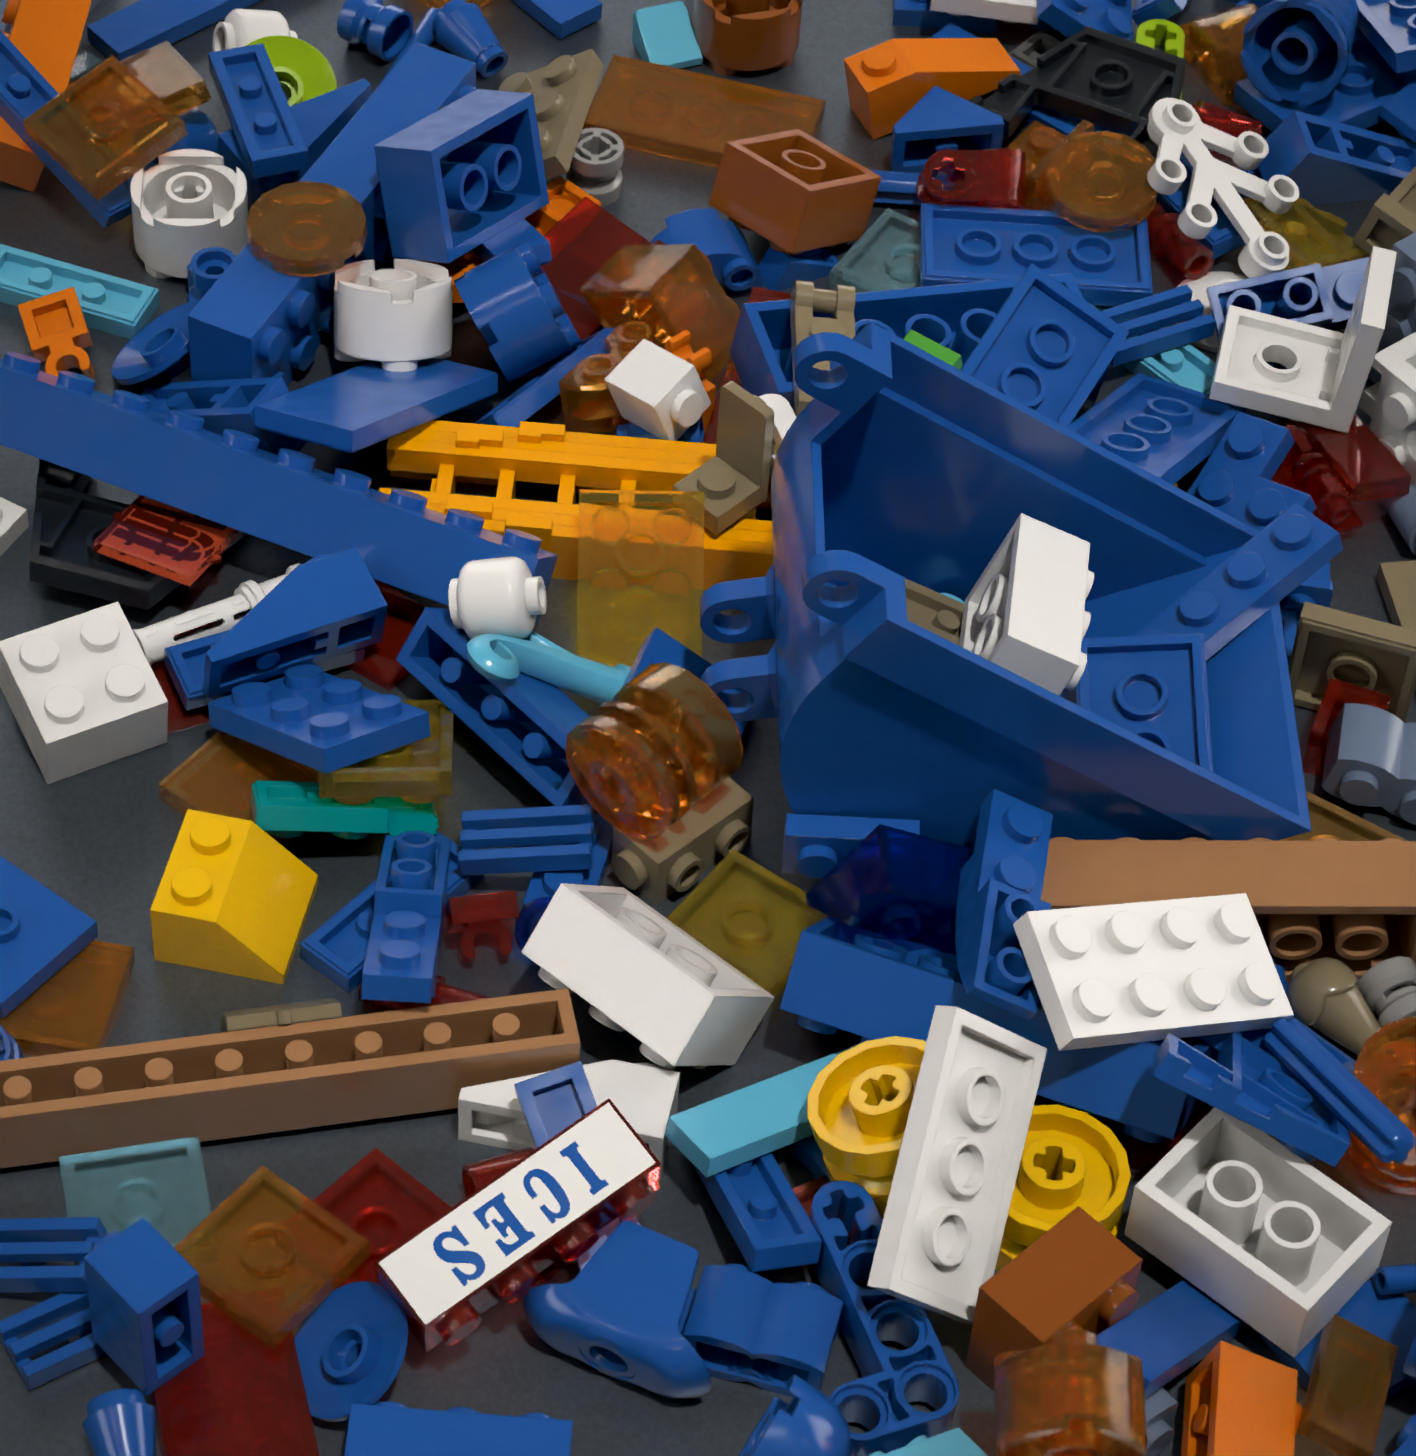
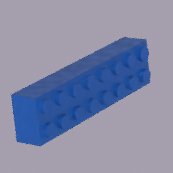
[187,42,479,386]

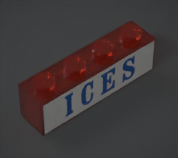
[373,1098,661,1352]

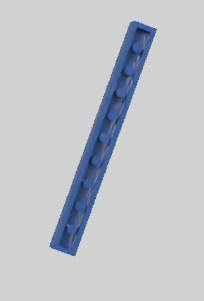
[0,351,558,626]

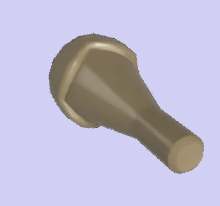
[1287,957,1416,1100]

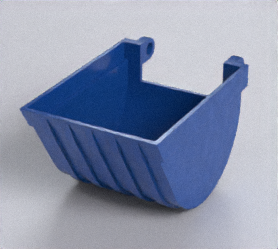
[700,322,1311,895]

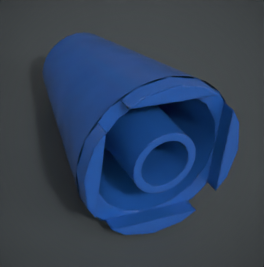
[1241,0,1359,105]

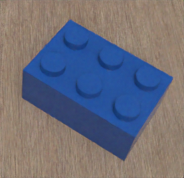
[374,89,549,263]

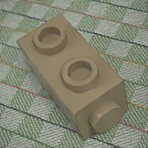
[611,761,754,906]

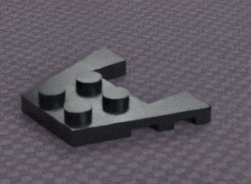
[969,26,1186,188]
[29,459,247,610]

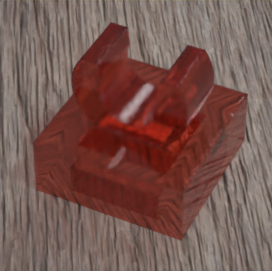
[445,890,519,962]

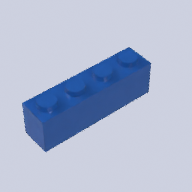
[396,607,637,810]

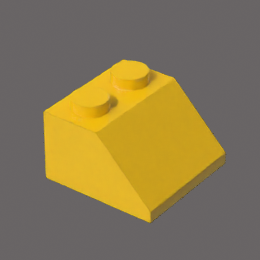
[150,809,318,985]

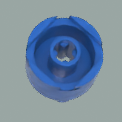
[454,240,583,383]

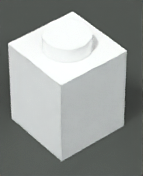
[604,339,712,441]

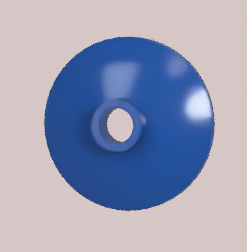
[111,301,199,385]
[288,1281,408,1422]

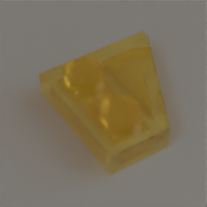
[1243,197,1370,270]

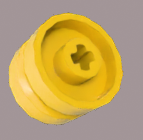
[807,1036,926,1217]
[995,1104,1131,1271]

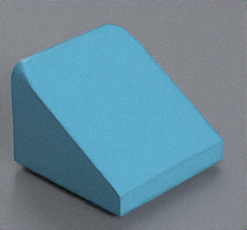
[632,1,703,75]

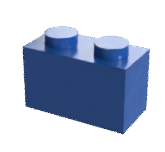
[83,1217,205,1396]

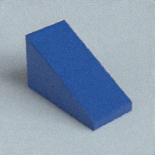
[759,246,844,294]

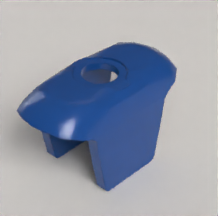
[522,1220,712,1399]

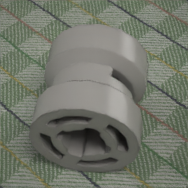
[566,128,624,207]
[1358,956,1416,1050]

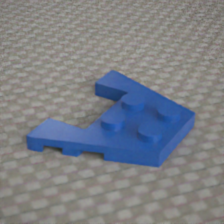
[1153,1031,1351,1167]

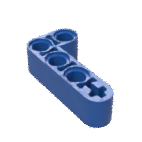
[809,1180,960,1456]

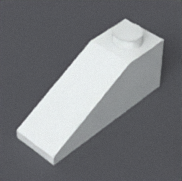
[458,1059,680,1179]

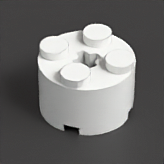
[130,149,249,279]
[334,259,453,372]

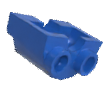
[634,208,764,305]

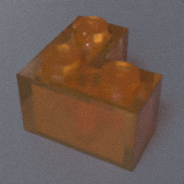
[580,244,741,381]

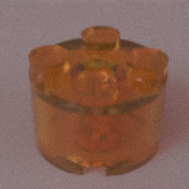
[994,1329,1147,1456]

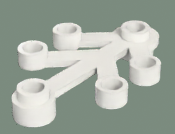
[1147,98,1299,278]

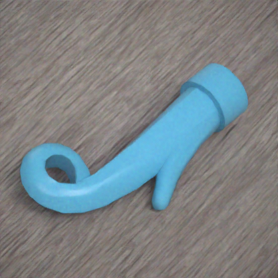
[466,630,631,713]

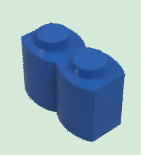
[683,1264,843,1397]

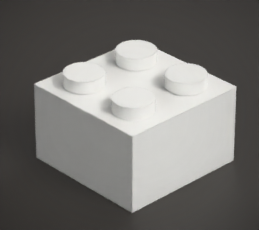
[0,601,168,785]

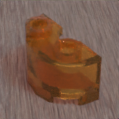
[1179,3,1258,106]
[559,317,653,434]

